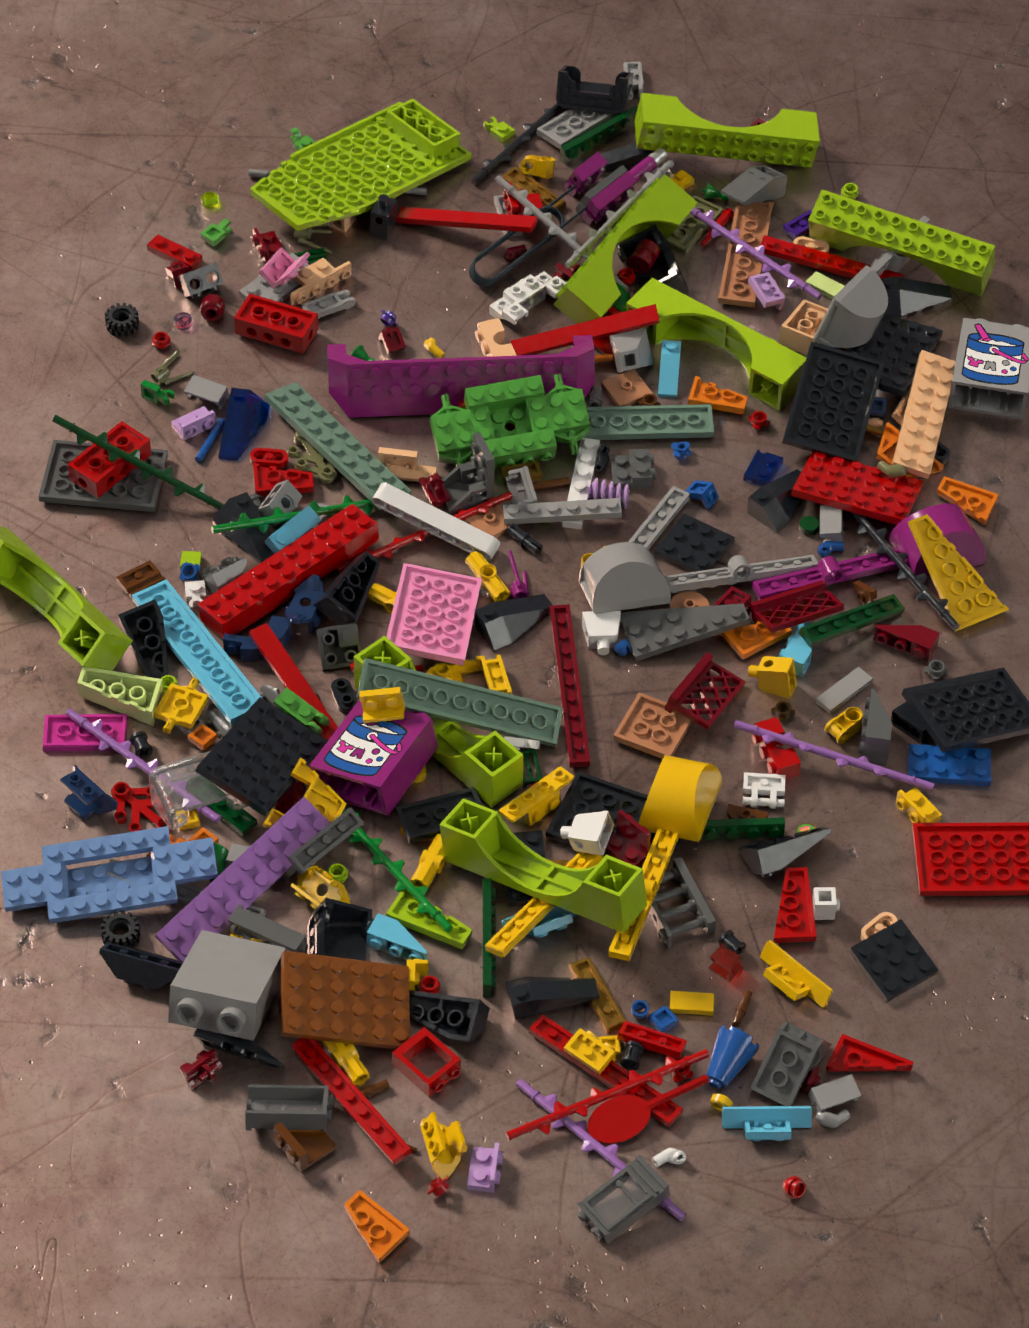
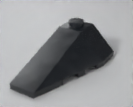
[505,977,600,1019]

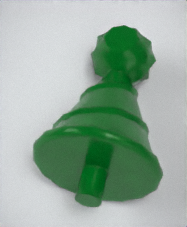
[701,183,729,202]
[351,345,377,361]

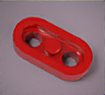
[250,448,289,469]

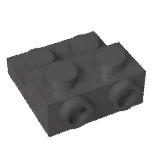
[610,449,656,489]

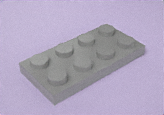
[537,109,613,149]
[239,253,309,303]

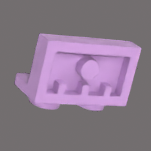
[748,272,785,311]
[171,406,216,441]
[467,1142,503,1193]

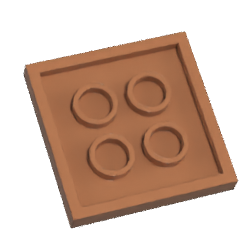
[613,692,693,759]

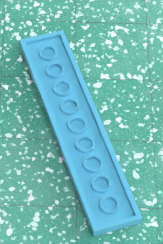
[132,579,262,725]

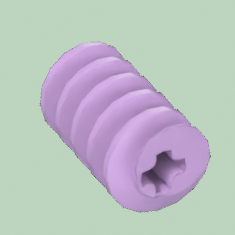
[587,478,630,509]

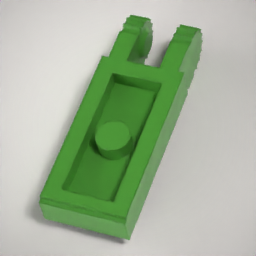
[273,687,330,735]

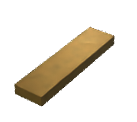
[502,167,566,215]
[569,957,626,1034]

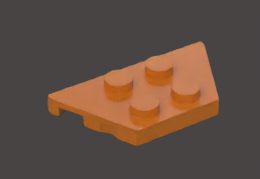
[876,422,944,478]

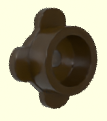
[771,701,795,722]

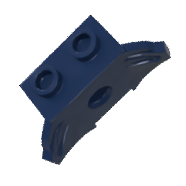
[285,575,324,634]
[60,765,118,819]

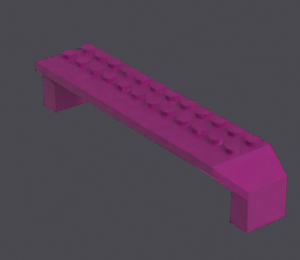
[327,335,595,418]

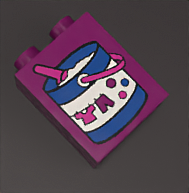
[309,699,438,815]

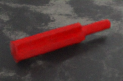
[701,208,734,246]

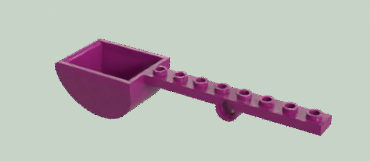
[752,503,986,600]

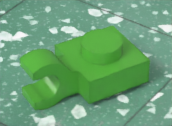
[290,127,315,151]
[200,218,232,247]

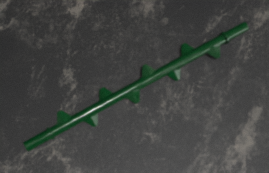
[52,415,224,510]

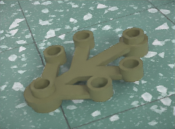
[287,431,337,484]

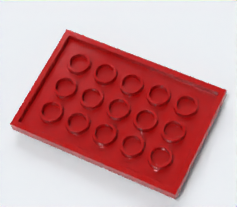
[791,452,924,525]
[912,822,1029,896]

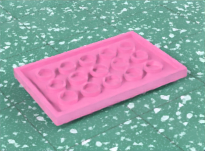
[387,563,482,666]

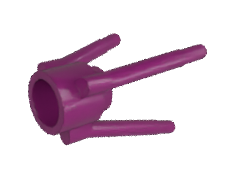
[497,550,530,599]

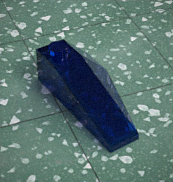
[218,388,270,461]

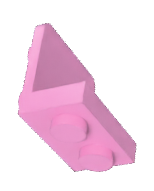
[258,248,310,289]

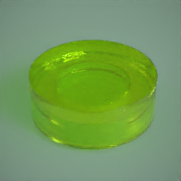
[201,192,219,209]

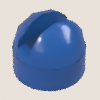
[613,639,631,656]
[631,1000,649,1019]

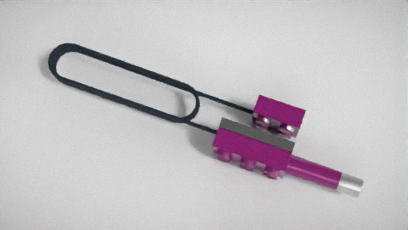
[469,148,667,287]

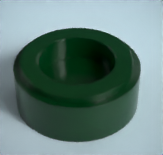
[799,516,819,535]

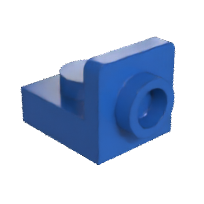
[686,480,719,509]

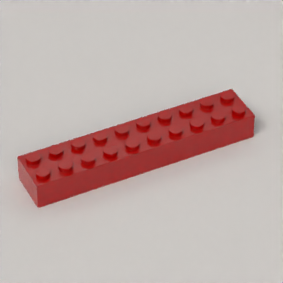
[198,504,380,639]

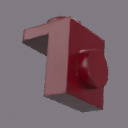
[166,261,193,289]

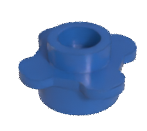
[671,442,692,460]
[179,562,201,581]

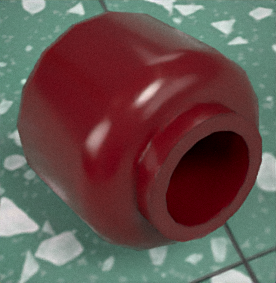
[200,294,225,322]

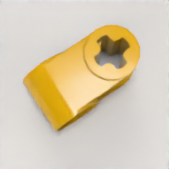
[519,155,555,178]
[824,707,863,744]

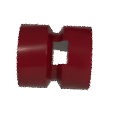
[628,239,660,274]

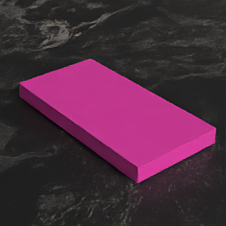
[42,714,128,751]

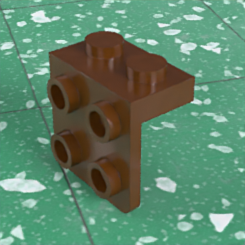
[273,1122,336,1171]

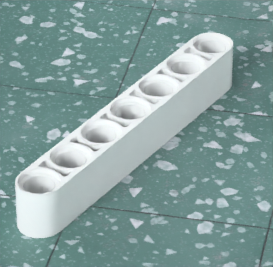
[371,483,501,561]

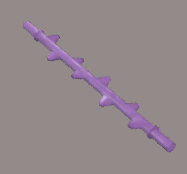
[690,208,822,300]
[66,708,221,823]
[734,720,934,791]
[516,1079,686,1221]

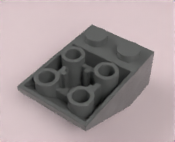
[720,164,787,206]
[859,689,892,766]

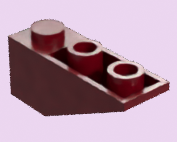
[873,625,940,662]

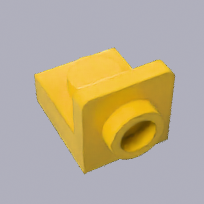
[407,959,429,991]

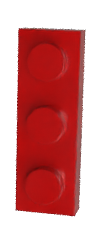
[147,234,202,271]
[617,1021,687,1059]

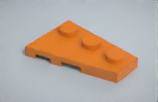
[688,376,748,415]
[937,476,999,525]
[720,621,792,660]
[344,1190,410,1263]

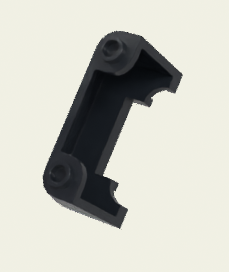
[556,65,634,114]
[617,224,689,295]
[307,897,374,961]

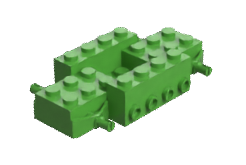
[430,374,590,470]

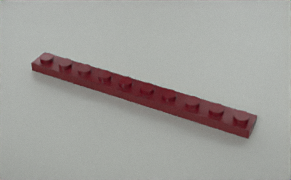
[550,604,590,768]

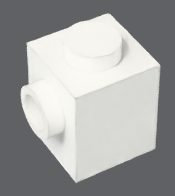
[812,887,840,920]

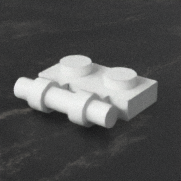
[742,772,786,809]

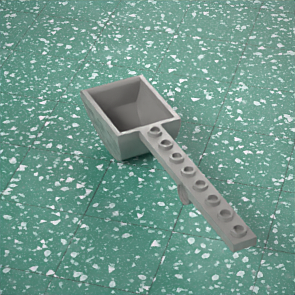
[813,216,930,348]
[579,542,818,614]

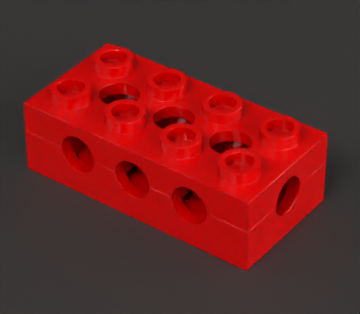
[234,293,319,354]
[68,421,152,499]

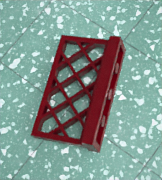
[750,580,844,633]
[664,652,746,730]

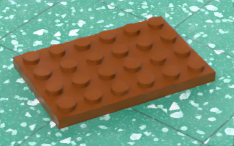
[281,951,410,1049]

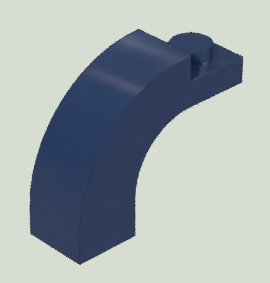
[223,615,292,662]

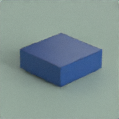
[648,1005,679,1033]

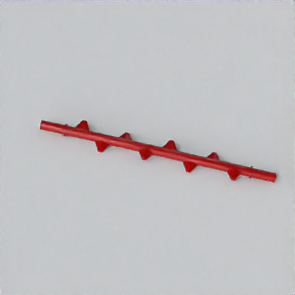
[337,491,513,574]
[506,1049,709,1141]

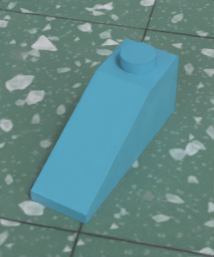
[658,340,681,398]
[264,505,321,554]

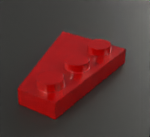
[253,463,314,496]

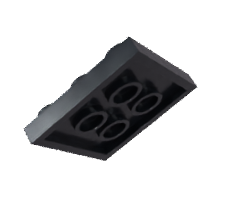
[654,514,735,572]
[848,919,939,1003]

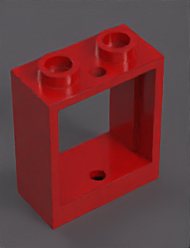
[392,1027,461,1097]

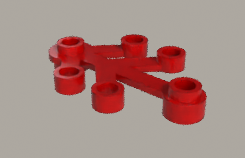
[111,782,173,833]

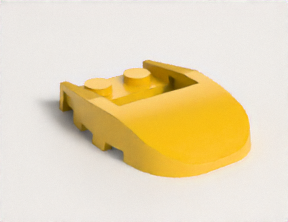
[426,655,512,694]

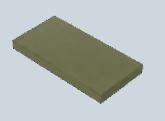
[666,195,725,255]

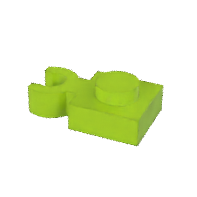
[484,116,515,143]

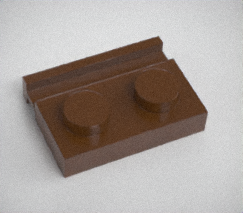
[116,560,165,600]

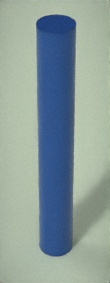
[195,418,225,463]

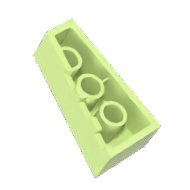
[77,666,164,726]

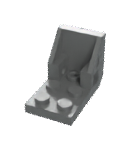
[442,432,494,516]
[750,1021,832,1106]

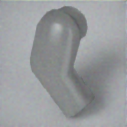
[816,1109,850,1128]

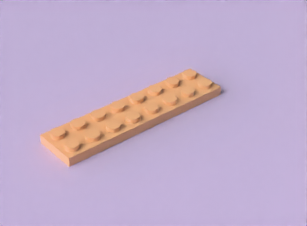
[892,350,956,479]

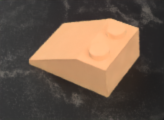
[778,299,828,356]

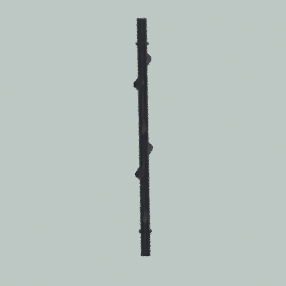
[471,103,562,185]
[851,512,960,630]

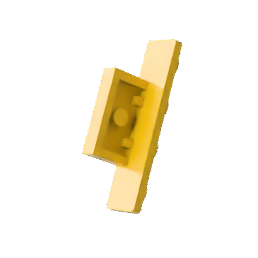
[499,766,574,826]
[760,940,833,1008]

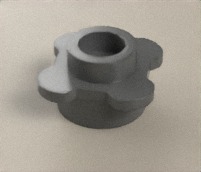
[924,660,948,680]

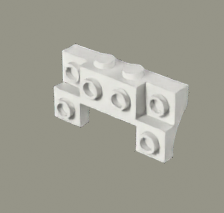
[489,271,566,325]

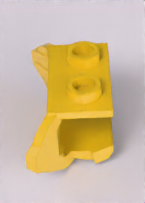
[291,864,350,910]
[420,1112,468,1179]

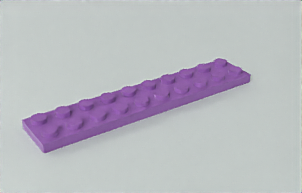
[154,797,330,962]

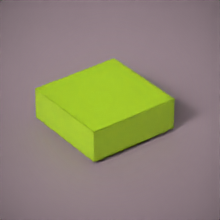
[180,551,202,570]

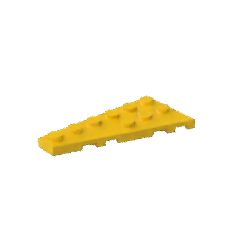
[907,514,1009,632]

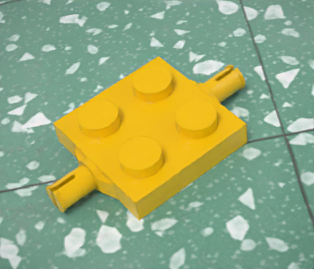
[154,677,209,734]

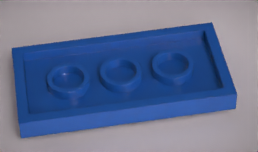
[907,744,991,786]

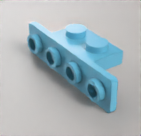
[501,906,577,938]
[722,1106,812,1141]

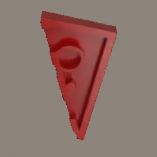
[825,1034,914,1072]

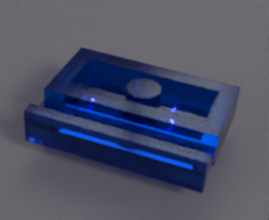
[743,449,784,486]

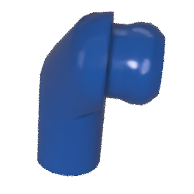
[817,541,844,557]

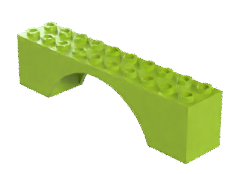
[635,93,820,168]
[553,174,698,324]
[808,189,995,297]
[626,278,806,411]
[0,526,133,671]
[354,635,523,808]
[439,798,647,933]

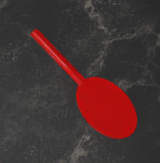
[587,1074,709,1144]

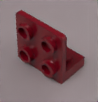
[605,810,651,867]

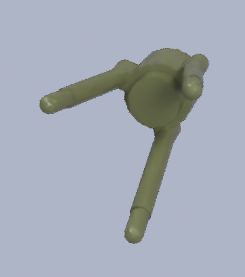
[294,222,332,254]
[150,350,195,386]

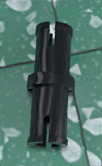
[507,524,543,555]

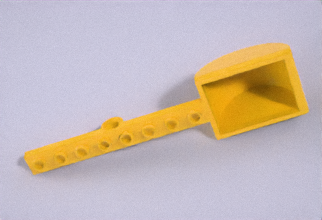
[608,755,722,961]

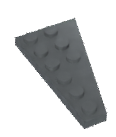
[620,604,750,662]

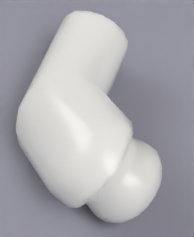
[651,1148,686,1168]

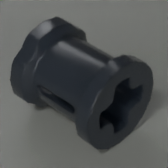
[129,731,153,759]
[718,930,746,958]
[620,1041,644,1070]

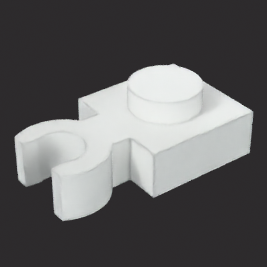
[185,580,206,611]
[504,736,540,751]

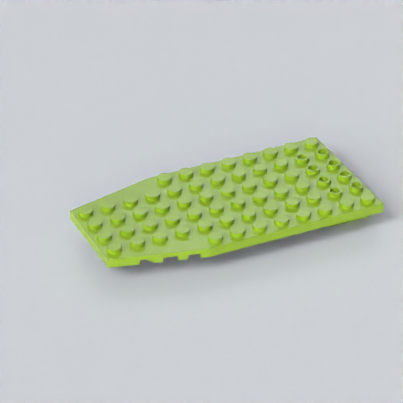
[250,99,472,231]

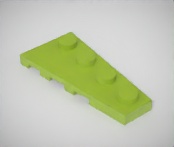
[386,890,472,950]

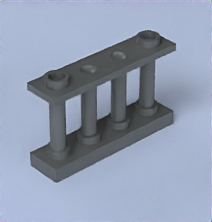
[649,857,716,949]

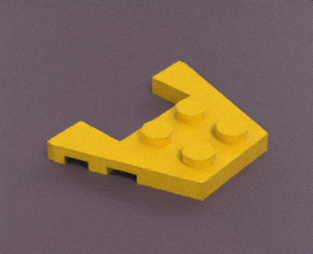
[262,757,346,828]

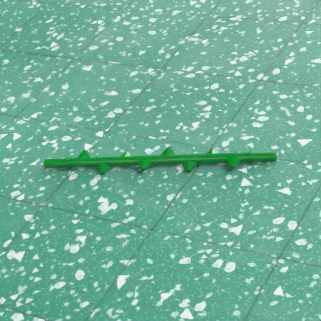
[211,495,375,534]
[341,809,453,933]

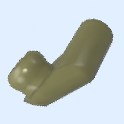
[877,461,907,478]

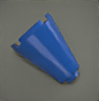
[706,1025,759,1089]

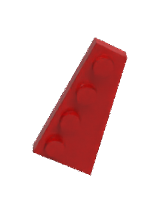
[773,867,817,943]

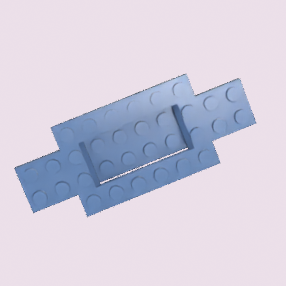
[1,826,218,924]

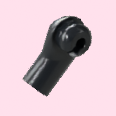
[594,445,610,472]

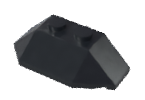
[99,942,183,990]

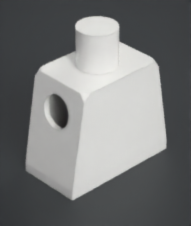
[582,611,621,655]
[561,811,614,855]

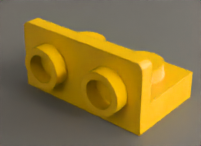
[359,687,405,723]
[896,787,942,823]
[564,1028,617,1075]

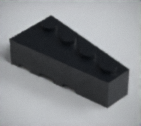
[313,551,381,625]

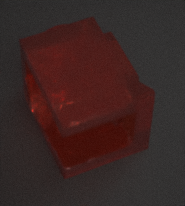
[709,943,744,983]

